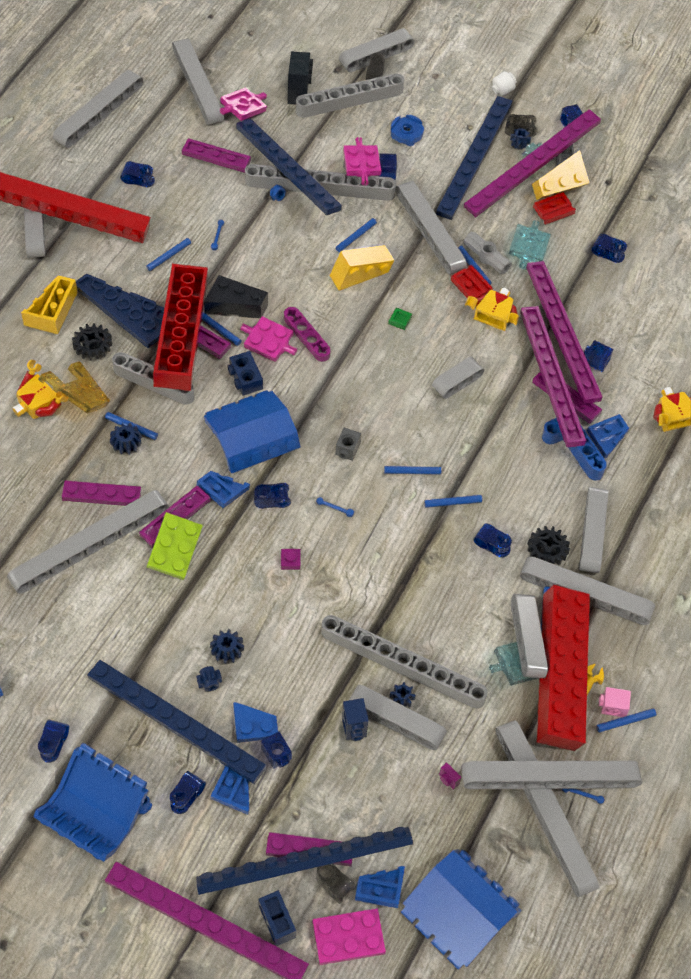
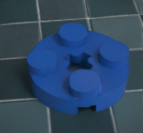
[391,115,424,146]

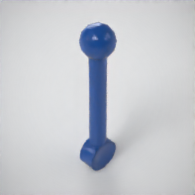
[211,220,224,250]
[316,497,354,517]
[562,789,605,804]

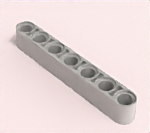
[172,38,224,125]
[53,70,143,148]
[296,73,404,118]
[396,181,467,275]
[520,557,655,625]

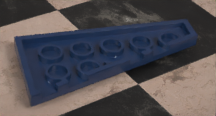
[76,273,164,348]

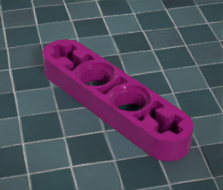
[284,307,331,362]

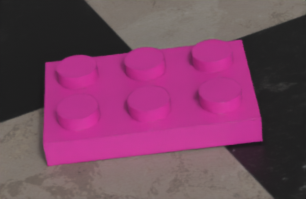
[312,908,386,965]

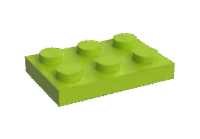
[146,512,203,580]

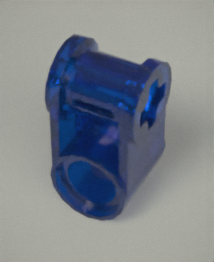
[120,161,155,187]
[591,234,627,263]
[254,483,291,509]
[473,523,512,558]
[38,719,70,763]
[169,771,206,814]

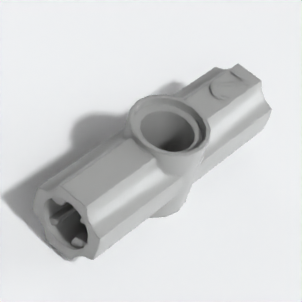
[464,231,512,275]

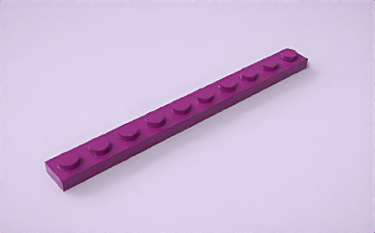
[464,109,601,218]
[526,261,603,404]
[520,306,586,447]
[105,862,309,979]

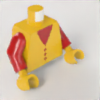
[465,288,519,331]
[12,360,69,419]
[653,387,691,432]

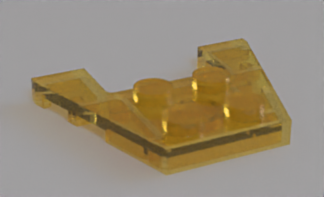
[38,361,110,414]

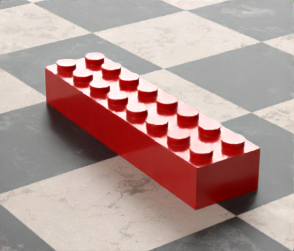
[153,263,208,391]
[537,585,590,751]

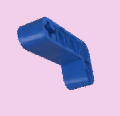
[542,418,607,481]

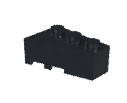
[287,51,313,105]
[204,275,268,318]

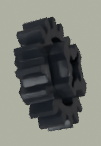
[72,323,113,361]
[527,526,570,565]

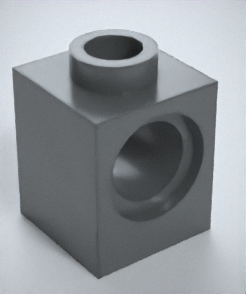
[335,427,361,461]

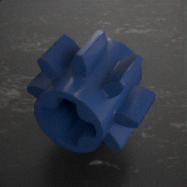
[510,129,531,149]
[196,666,222,692]
[390,682,416,707]

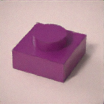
[281,549,301,570]
[439,762,462,790]

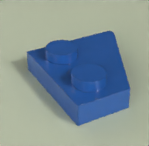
[587,414,629,458]
[196,471,250,508]
[233,702,279,743]
[210,766,249,815]
[355,866,405,908]

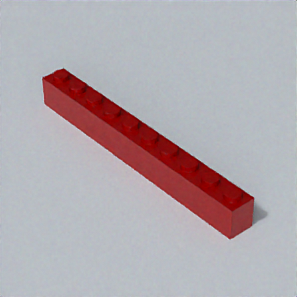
[0,172,151,243]

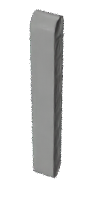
[245,164,396,201]
[7,490,169,594]
[321,615,488,709]
[496,720,599,897]
[461,761,642,789]

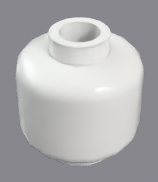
[492,71,517,96]

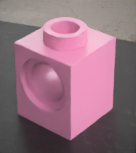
[599,687,631,717]

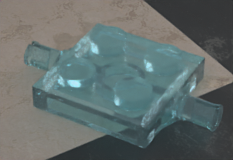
[508,220,551,269]
[489,642,539,686]

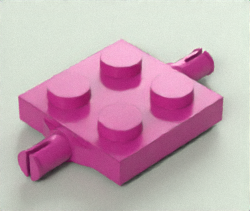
[220,88,267,121]
[343,137,381,186]
[240,316,297,362]

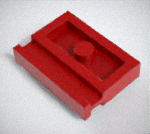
[533,192,576,225]
[451,265,493,298]

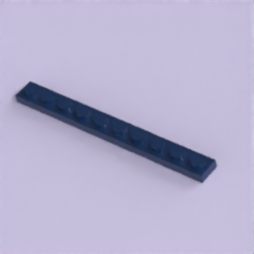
[436,96,513,220]
[236,119,342,216]
[87,660,267,785]
[196,827,413,895]

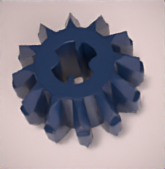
[110,423,142,455]
[210,629,244,664]

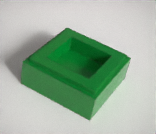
[388,308,412,330]

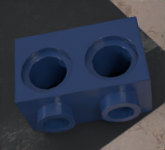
[227,351,263,396]
[342,698,369,741]
[258,890,296,946]

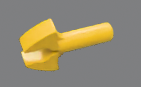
[587,664,604,695]

